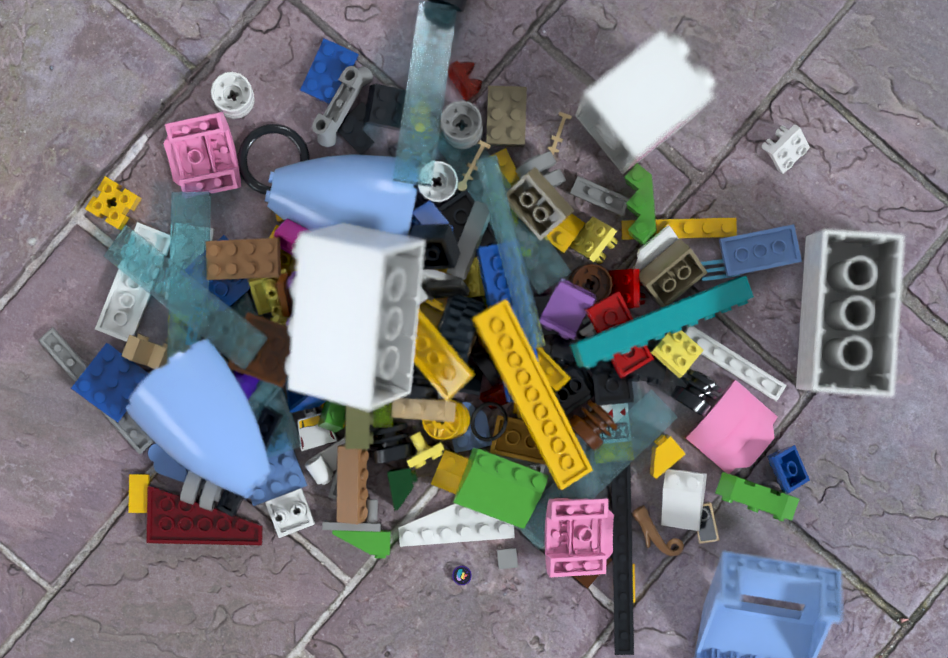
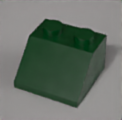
[387,466,418,511]

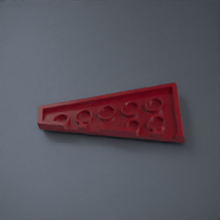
[146,485,263,545]

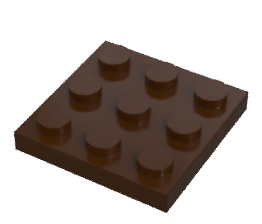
[228,312,292,388]

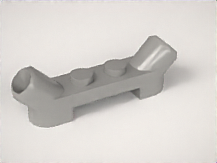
[312,66,373,147]

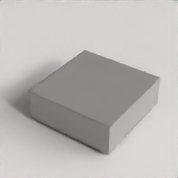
[497,548,518,569]

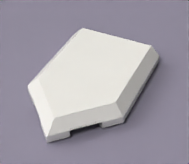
[633,225,678,272]

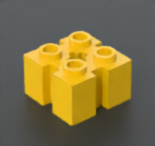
[85,176,142,231]

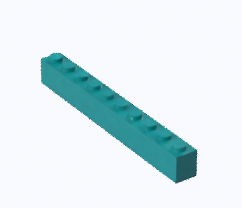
[570,276,754,369]

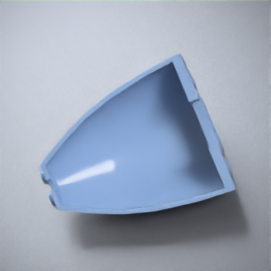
[264,154,419,236]
[126,339,271,499]

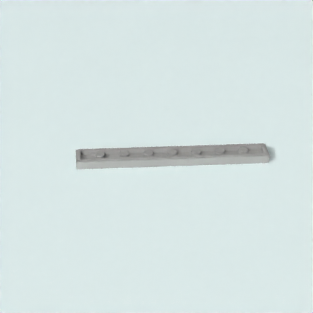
[38,327,154,454]

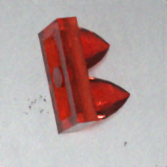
[445,60,482,102]
[479,384,509,410]

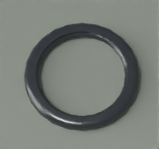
[238,124,310,195]

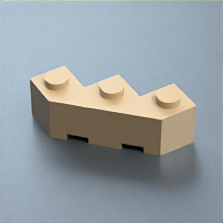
[122,334,183,369]

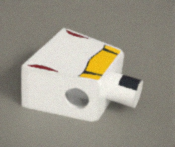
[298,408,338,451]

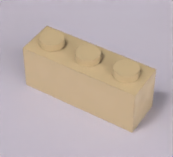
[391,398,456,422]

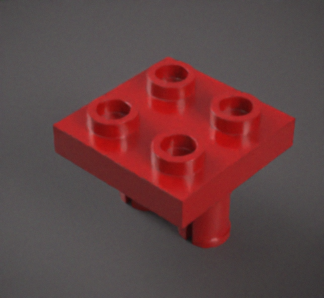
[609,269,645,308]

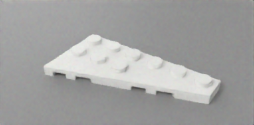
[398,503,515,547]

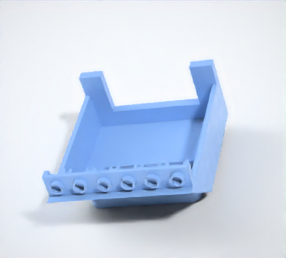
[694,551,842,658]

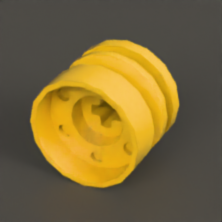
[422,399,470,440]

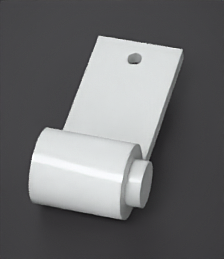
[304,437,345,485]

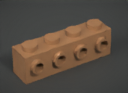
[337,443,369,525]

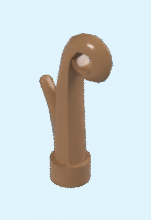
[631,505,684,556]

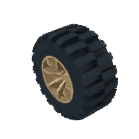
[438,294,486,365]

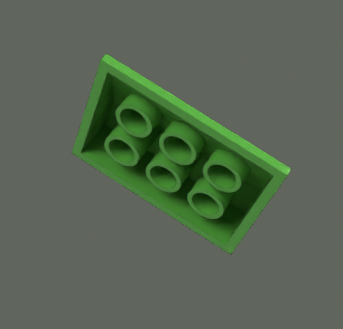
[453,448,549,529]

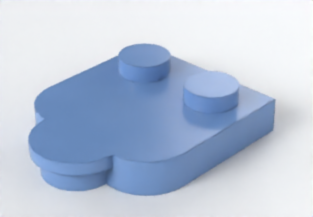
[452,402,492,453]
[148,444,189,482]

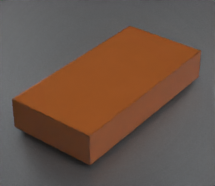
[276,273,294,317]

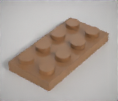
[206,238,281,280]

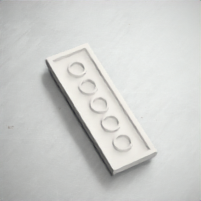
[95,222,174,342]

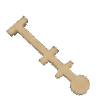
[547,112,572,155]
[457,140,491,192]

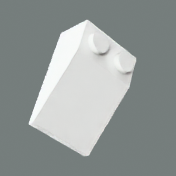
[661,468,707,531]

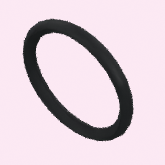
[470,402,508,442]

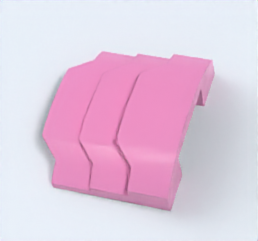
[163,111,241,199]
[685,380,778,474]
[545,498,614,577]

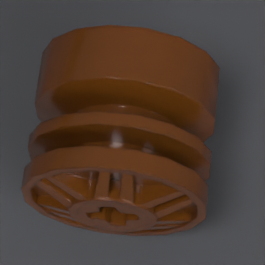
[568,264,613,304]
[568,400,618,451]

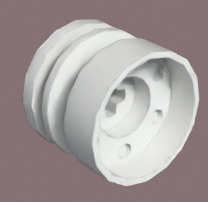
[211,72,255,119]
[416,161,458,202]

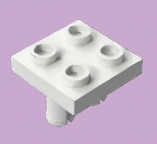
[762,124,810,174]
[265,488,315,538]

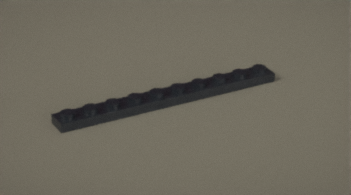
[611,461,634,655]

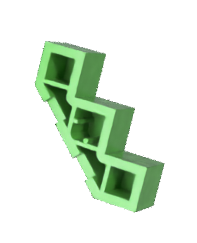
[624,163,657,246]
[715,472,799,522]

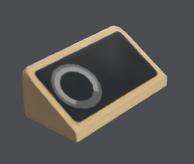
[697,502,720,544]

